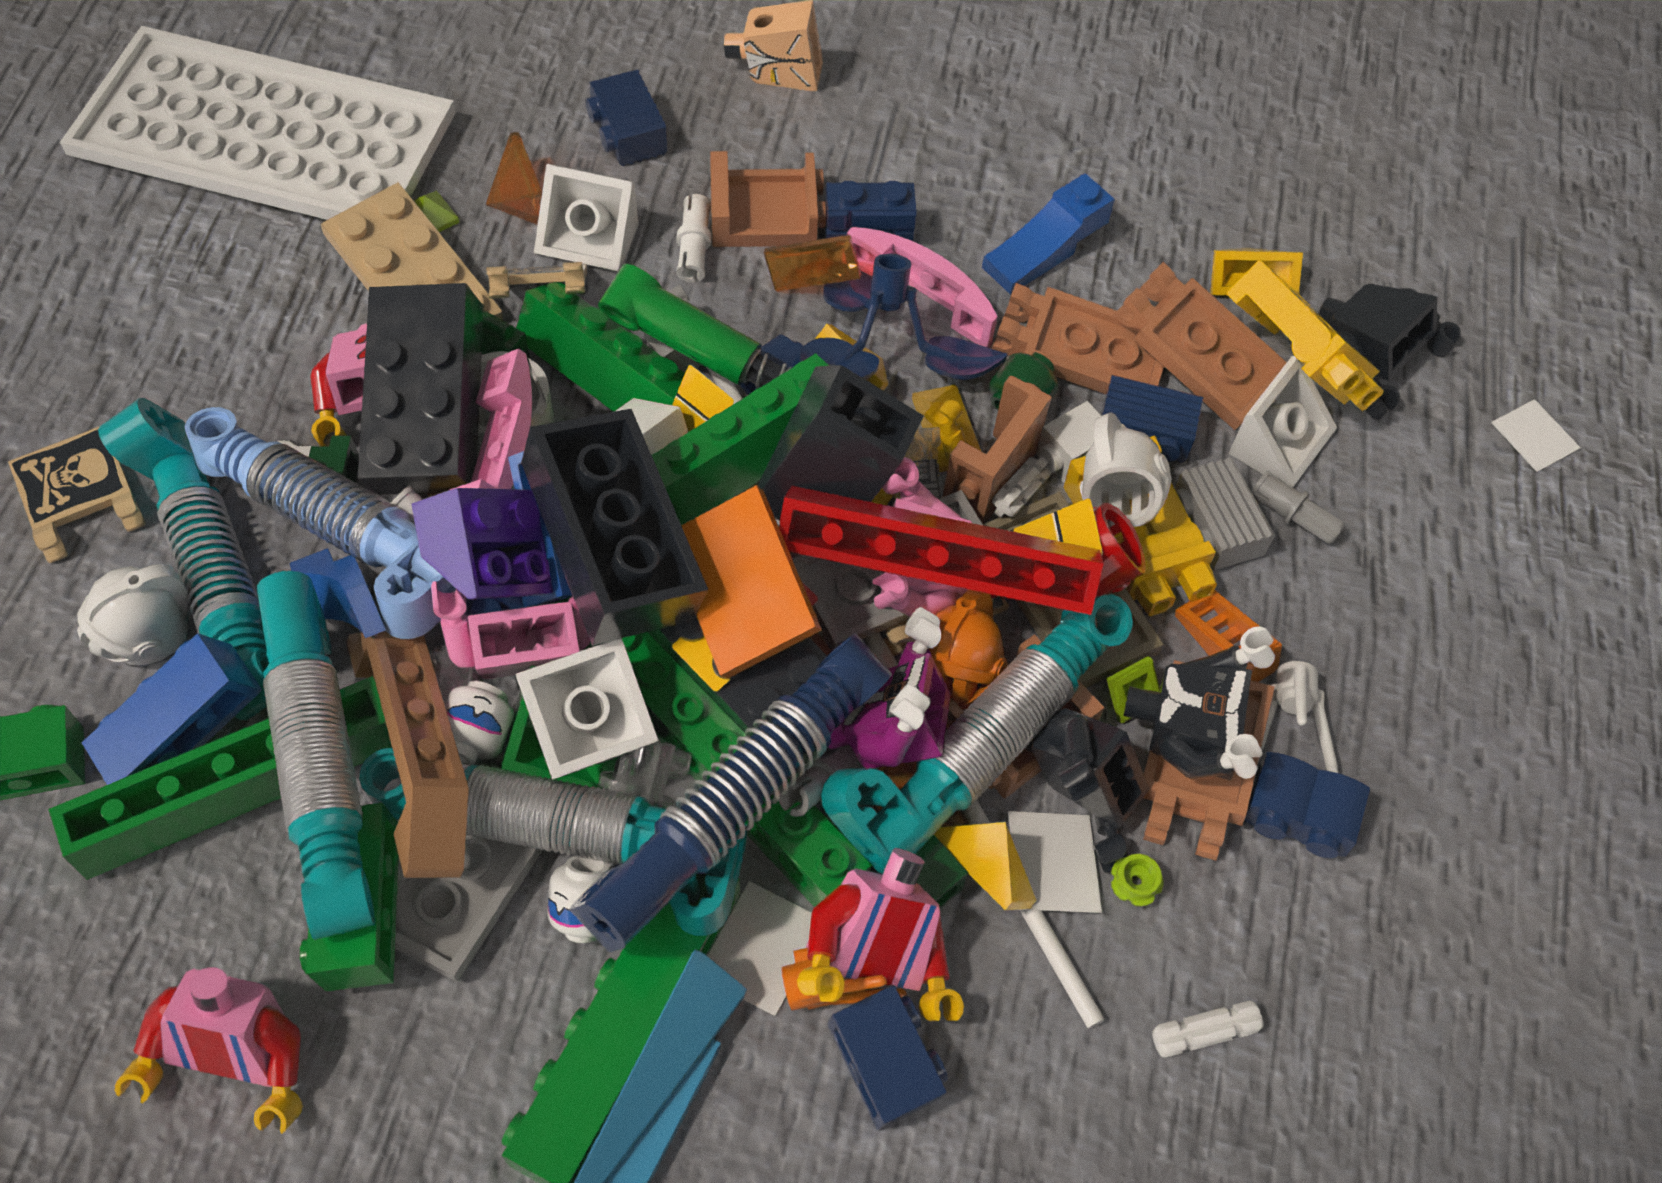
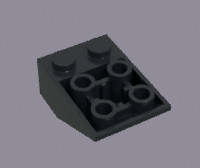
[757,365,924,521]

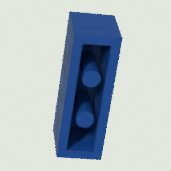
[82,633,262,785]

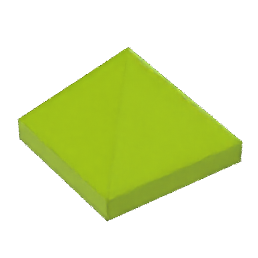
[414,191,460,232]
[1106,656,1160,723]

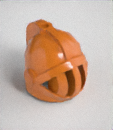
[928,589,1008,709]

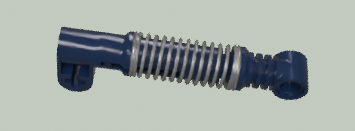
[569,633,892,952]

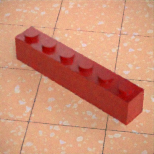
[779,486,1104,615]

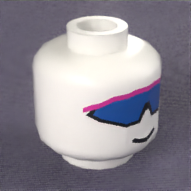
[444,681,515,765]
[547,856,612,943]

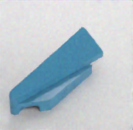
[574,949,747,1183]

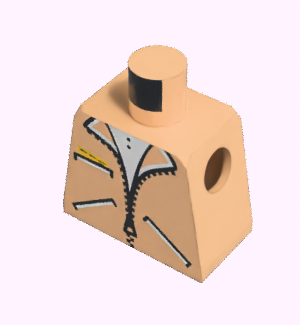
[724,1,823,91]

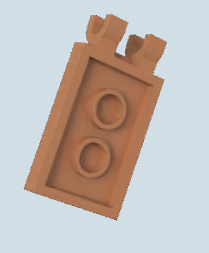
[1113,262,1287,430]
[992,283,1164,394]
[1143,660,1275,861]

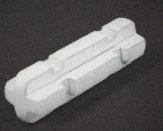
[992,457,1051,517]
[1152,1000,1263,1058]

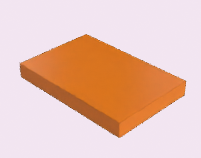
[682,485,822,679]

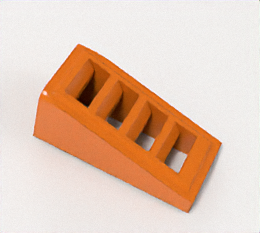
[1175,590,1282,682]

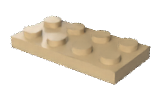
[321,182,503,320]

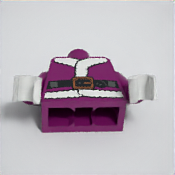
[829,607,951,768]

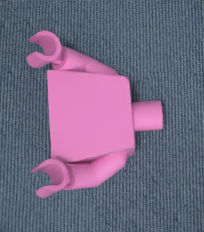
[872,457,972,617]
[431,574,590,679]

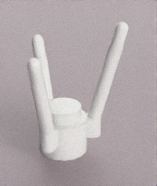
[1258,661,1339,773]

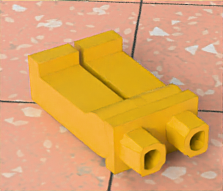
[1226,259,1384,411]
[1063,436,1217,617]

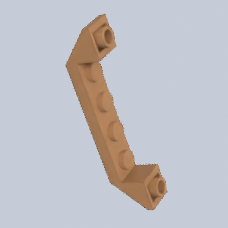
[347,631,469,878]

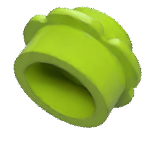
[1111,854,1164,907]

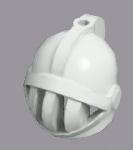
[1080,412,1172,527]
[77,564,190,665]

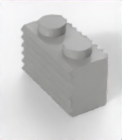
[1174,457,1275,571]

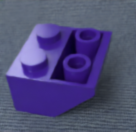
[411,488,553,599]

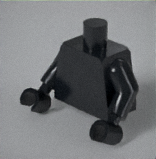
[1319,284,1461,419]
[1025,708,1150,873]

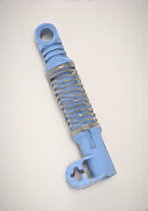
[185,407,456,639]

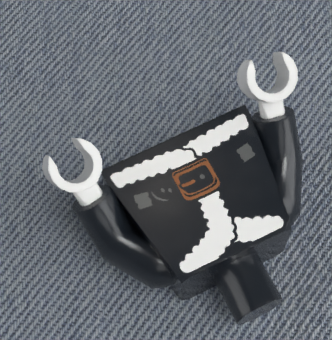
[1123,626,1275,780]

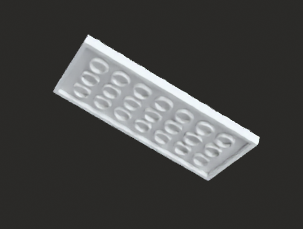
[60,26,456,220]

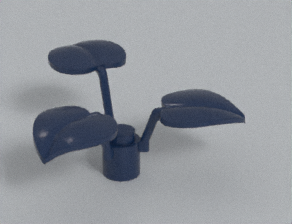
[799,254,1008,380]

